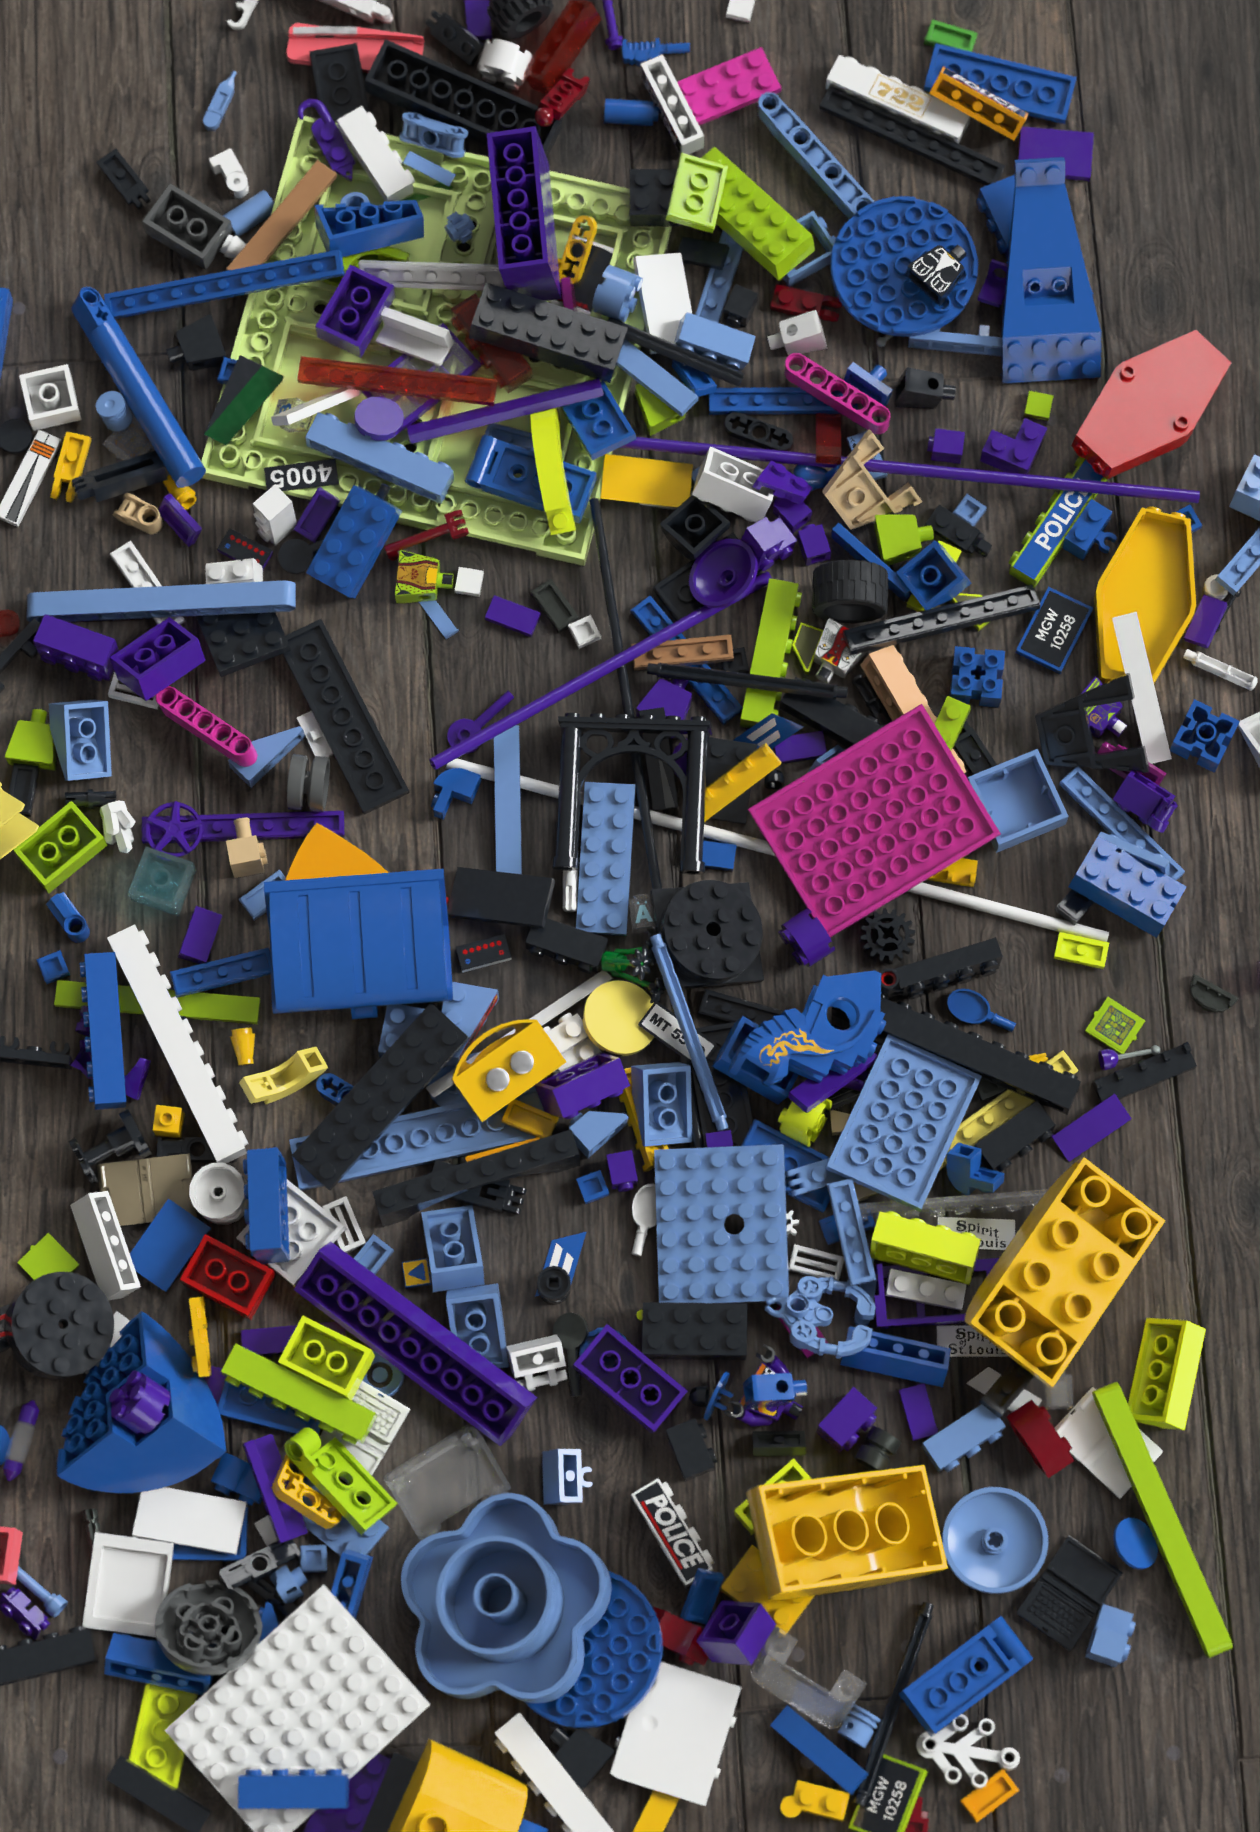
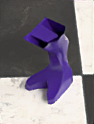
[71,1039,151,1100]

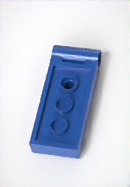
[465,435,597,524]
[899,1616,1034,1737]

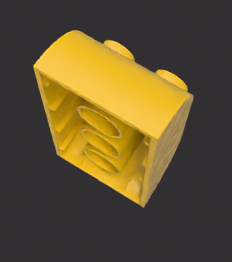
[746,1465,948,1600]
[388,1739,527,1832]

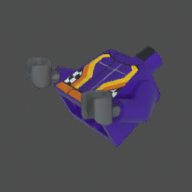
[725,1344,803,1426]

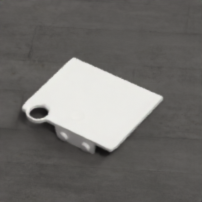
[610,1662,741,1806]

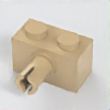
[226,818,268,878]

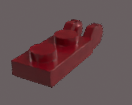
[771,284,842,322]

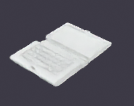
[320,1381,410,1484]
[1055,1387,1163,1499]

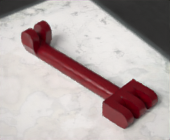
[384,510,469,560]

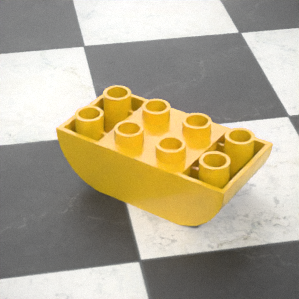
[965,1157,1165,1388]

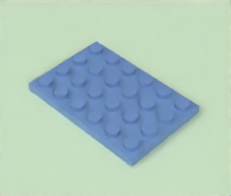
[826,1034,982,1212]

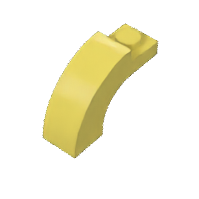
[239,1047,328,1104]

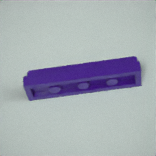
[242,1434,308,1544]

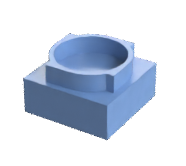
[967,749,1069,853]

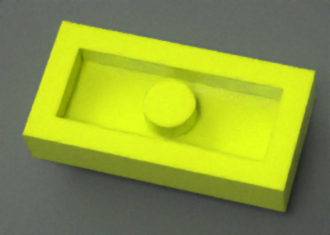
[1053,932,1109,969]

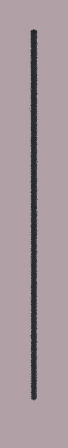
[589,498,704,1148]

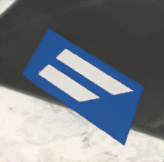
[732,713,804,749]
[535,1232,586,1297]

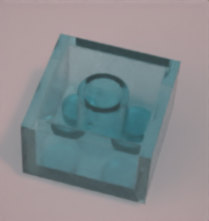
[128,847,196,916]

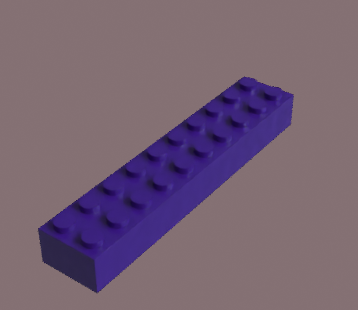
[294,1242,537,1446]

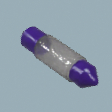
[3,1400,40,1481]

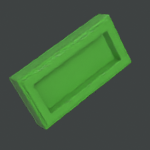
[924,19,978,52]

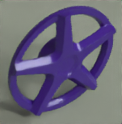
[146,801,203,857]

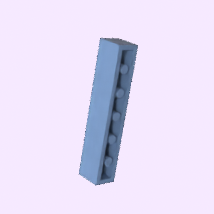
[305,412,454,504]

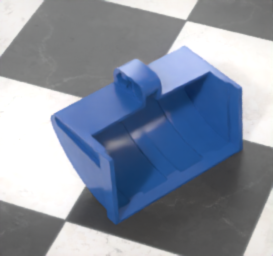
[264,869,453,1020]

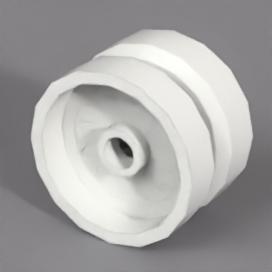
[189,1163,249,1225]

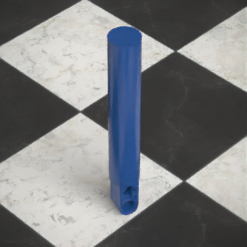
[71,287,206,488]

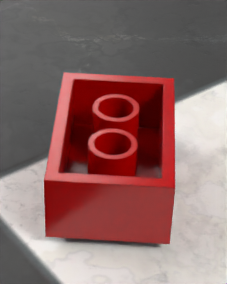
[180,1234,276,1321]

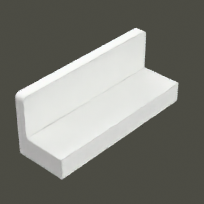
[376,307,454,366]

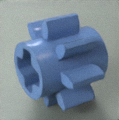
[444,211,475,243]

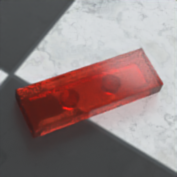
[815,413,841,464]

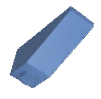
[228,726,305,788]

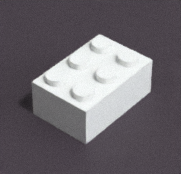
[692,447,774,522]

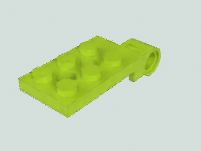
[284,1427,398,1535]

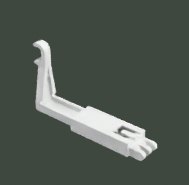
[227,0,393,30]

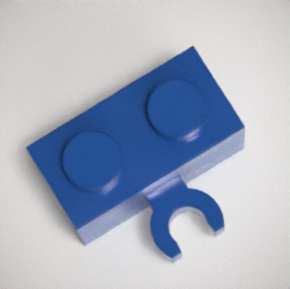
[1062,499,1117,561]

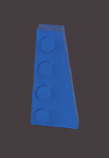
[315,200,424,257]

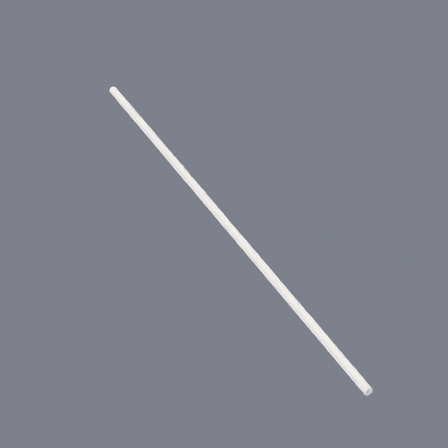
[446,758,1109,942]

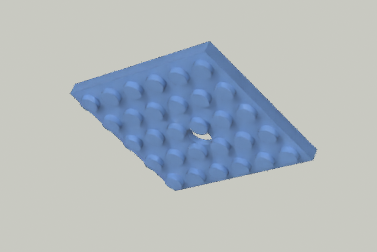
[654,1144,789,1303]

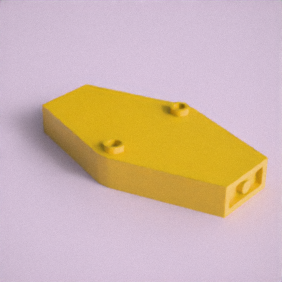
[1094,507,1196,684]

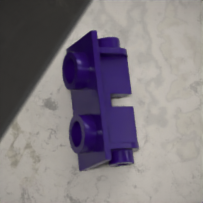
[0,1587,50,1640]

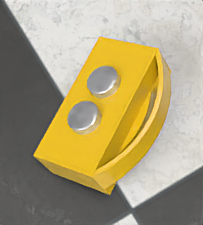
[451,1019,566,1122]

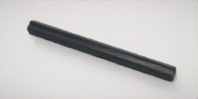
[607,318,744,386]

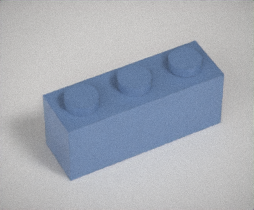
[674,312,756,370]
[921,1404,1006,1473]

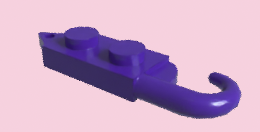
[298,99,356,182]

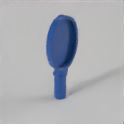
[947,989,1016,1032]

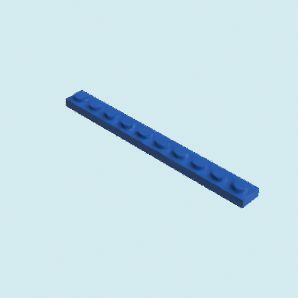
[104,250,345,319]

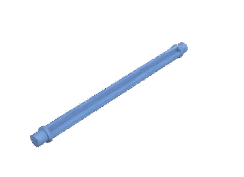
[650,934,729,1131]

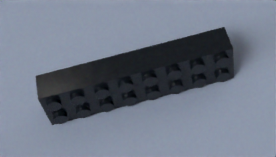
[365,39,563,158]

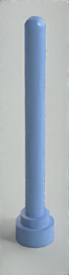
[17,1566,68,1618]

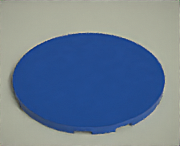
[830,196,978,337]
[525,1571,663,1728]

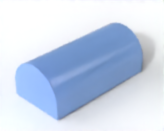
[223,190,274,237]

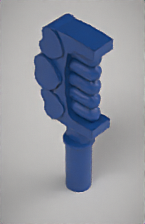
[622,38,690,67]

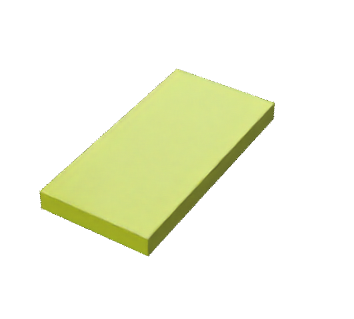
[129,1683,198,1789]

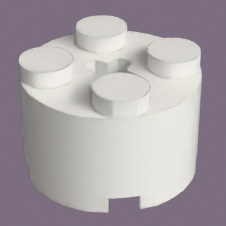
[477,39,532,91]

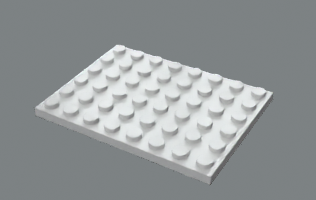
[165,1585,431,1832]

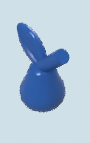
[793,465,841,491]

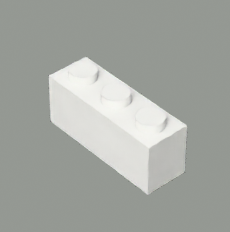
[253,484,297,546]

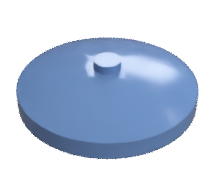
[942,1487,1048,1594]

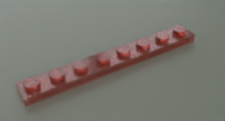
[297,356,498,406]

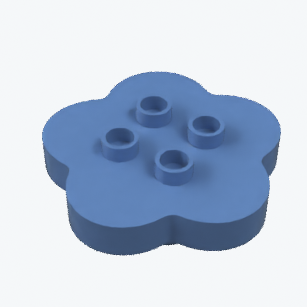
[401,1493,611,1703]

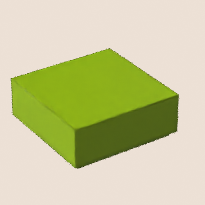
[1024,391,1054,421]

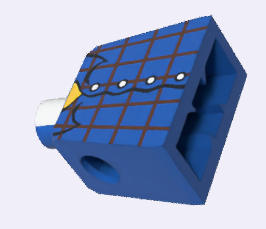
[743,1373,807,1409]

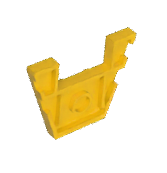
[189,1296,212,1377]

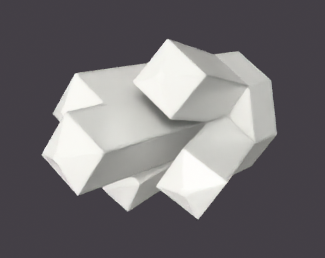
[100,801,135,853]

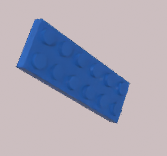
[924,43,1077,124]

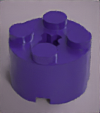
[778,908,835,967]
[109,1370,170,1435]

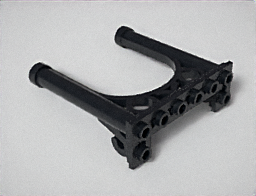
[552,713,713,875]

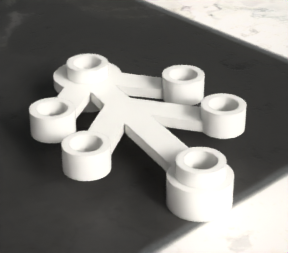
[916,1714,1020,1789]

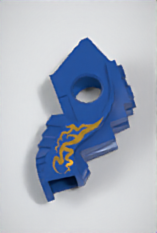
[728,970,886,1087]

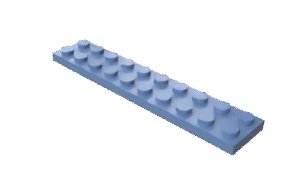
[289,1087,544,1191]

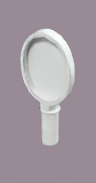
[631,1184,657,1256]

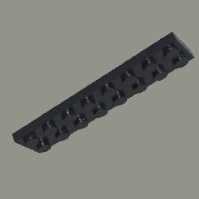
[283,619,409,815]
[291,1003,469,1191]

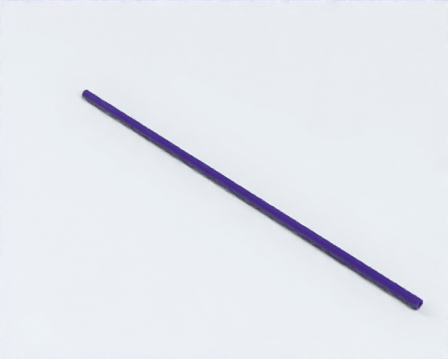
[619,437,1200,503]

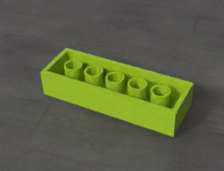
[701,147,815,281]

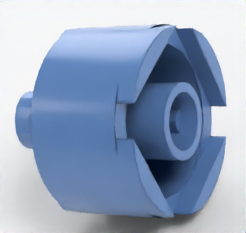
[592,265,643,323]

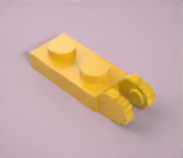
[51,432,91,503]

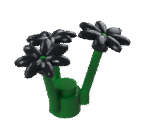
[601,932,664,1004]

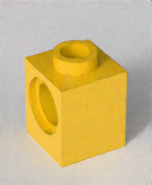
[153,1105,185,1139]

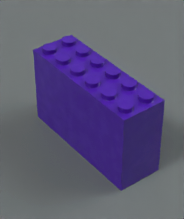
[487,126,561,301]

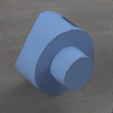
[270,1565,308,1604]

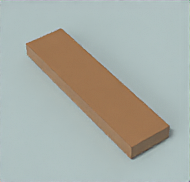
[631,635,734,670]

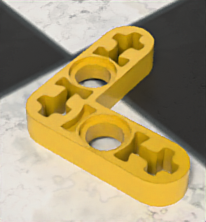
[558,216,597,285]
[272,1455,342,1529]

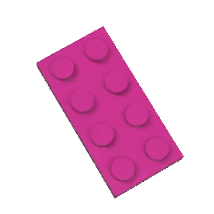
[677,47,781,126]

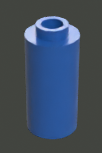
[604,99,659,126]

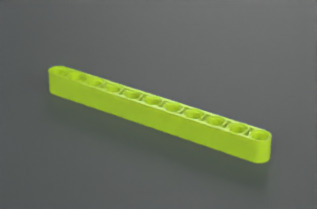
[1092,1382,1233,1658]

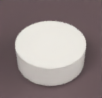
[1204,575,1228,600]

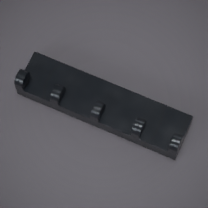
[1092,1042,1197,1103]

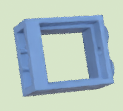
[783,211,836,287]

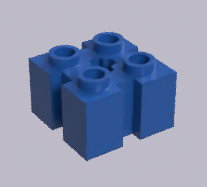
[950,646,1005,708]
[1170,699,1240,773]

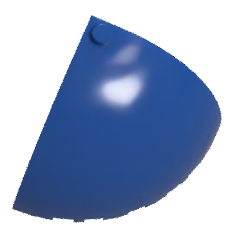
[57,1311,226,1493]

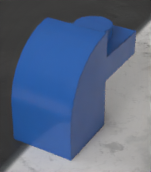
[431,768,481,820]
[947,1143,1004,1196]

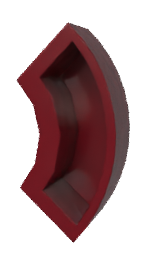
[1006,1400,1074,1478]
[652,1606,708,1666]

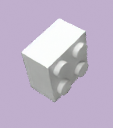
[19,364,81,431]

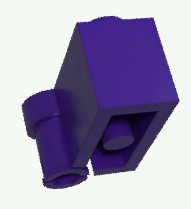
[1112,770,1178,833]

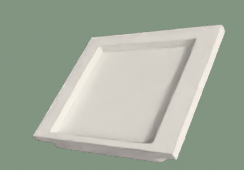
[82,1532,174,1637]

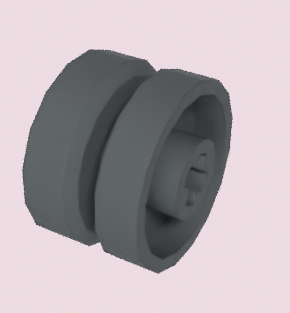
[287,754,330,812]

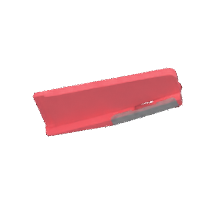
[287,23,424,74]

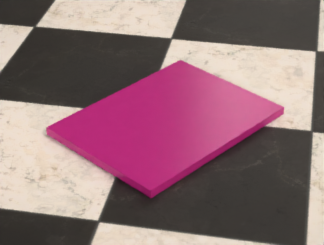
[748,704,1001,938]

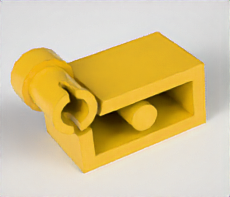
[780,1780,849,1822]

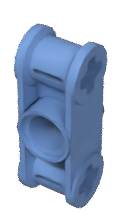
[399,112,468,158]

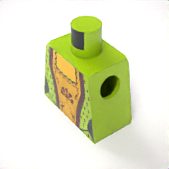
[395,550,453,603]

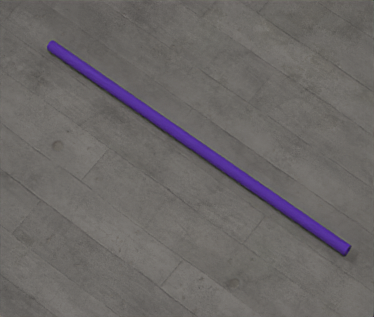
[429,571,772,770]

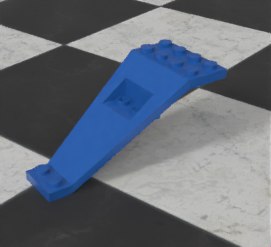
[1001,157,1101,383]

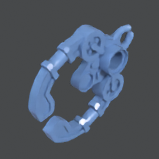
[765,1276,875,1359]

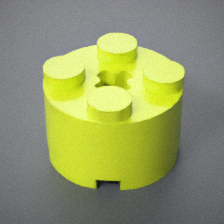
[778,1099,832,1147]

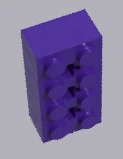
[572,1324,687,1434]

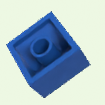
[896,540,971,611]

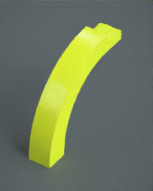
[530,407,576,535]

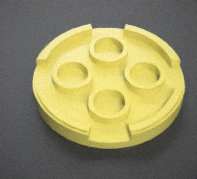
[582,980,654,1056]

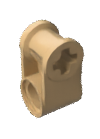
[113,493,163,534]

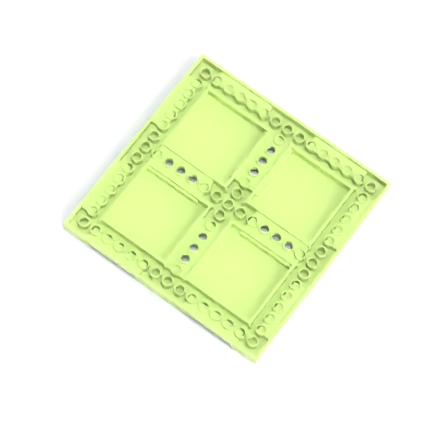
[201,116,672,566]

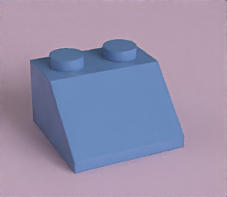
[568,1111,629,1158]

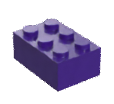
[315,265,395,358]
[33,614,119,681]
[110,617,205,701]
[534,1052,630,1119]

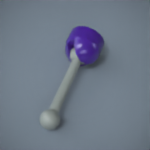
[1098,1045,1160,1071]

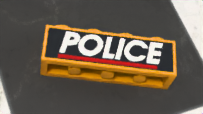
[929,67,1028,140]

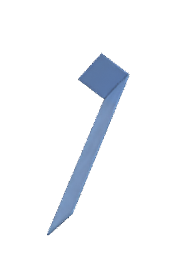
[401,151,456,187]
[419,600,459,639]

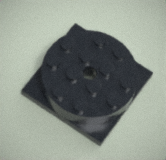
[650,880,764,990]

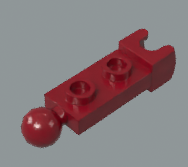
[535,68,590,127]

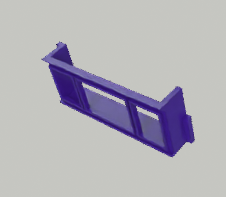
[874,1258,999,1329]

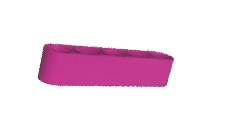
[784,353,890,434]
[156,686,258,767]

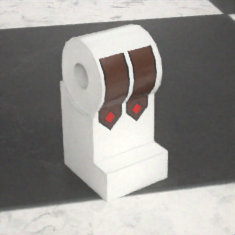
[209,148,249,199]

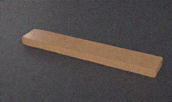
[226,160,337,271]

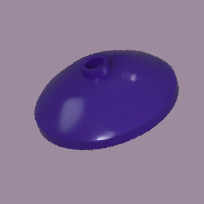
[689,539,758,608]

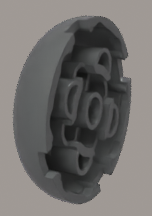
[155,1580,262,1676]

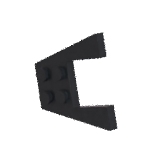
[1035,673,1150,773]

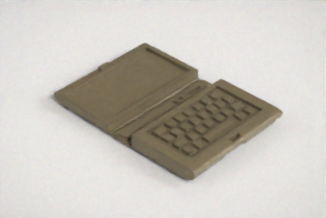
[97,1153,197,1226]

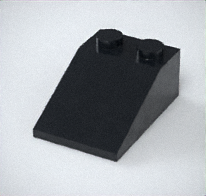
[706,737,758,825]

